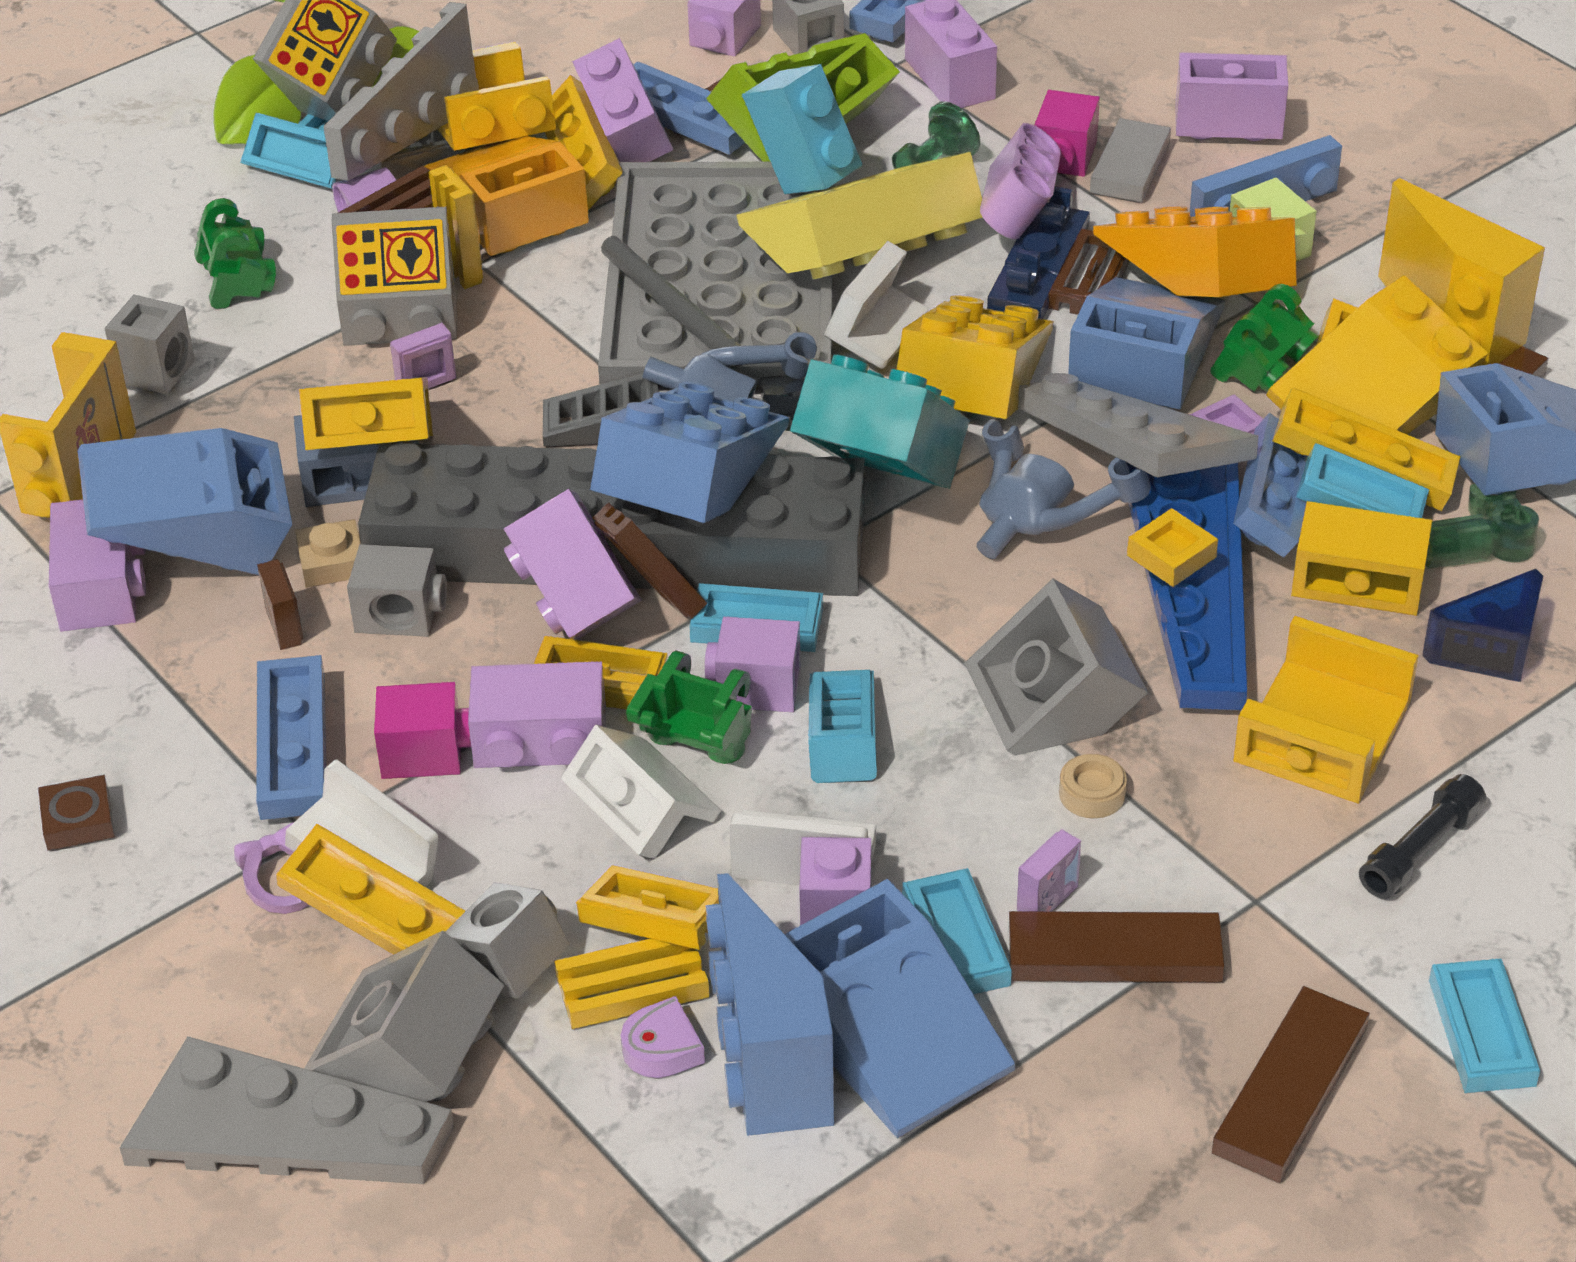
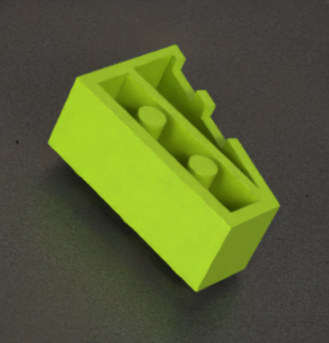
[706,33,900,162]

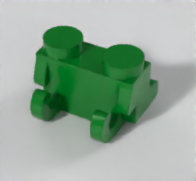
[194,198,276,309]
[1210,283,1319,393]
[626,650,752,764]

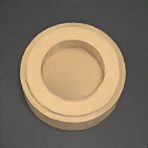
[1059,754,1127,818]

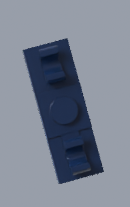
[987,186,1090,319]

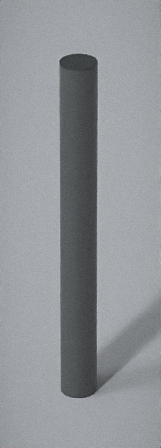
[601,236,742,368]

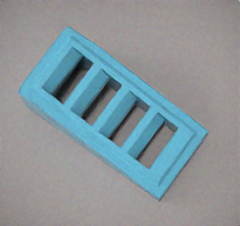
[808,669,877,783]

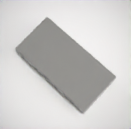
[1090,118,1171,203]

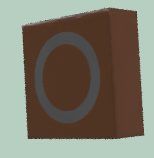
[257,559,304,650]
[38,774,115,851]

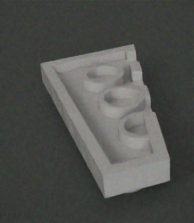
[323,2,479,181]
[1018,373,1258,478]
[120,1036,454,1184]

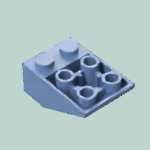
[1068,277,1226,409]
[1435,363,1576,496]
[590,382,789,523]
[78,428,292,575]
[705,873,834,1136]
[784,879,1015,1138]

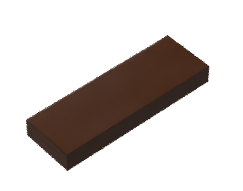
[1008,911,1225,982]
[1212,986,1370,1183]

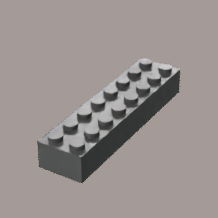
[358,442,865,596]

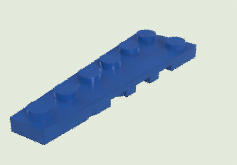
[1127,463,1247,710]

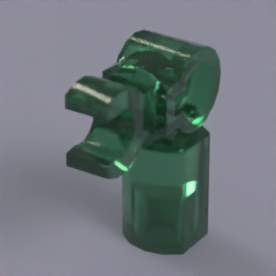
[1425,484,1539,569]

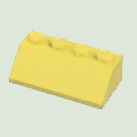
[736,152,983,279]

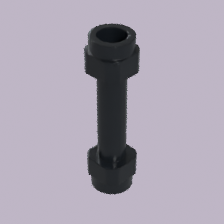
[1359,774,1486,899]

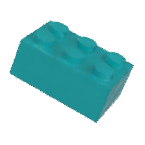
[790,354,970,489]

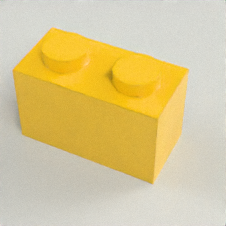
[1291,501,1432,616]

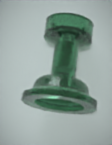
[892,101,981,169]

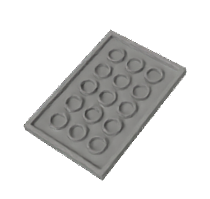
[598,162,835,385]

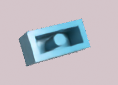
[742,64,863,194]

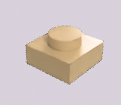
[295,519,361,588]

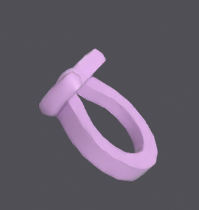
[234,822,309,914]

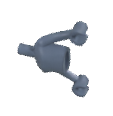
[643,332,817,402]
[976,419,1151,559]

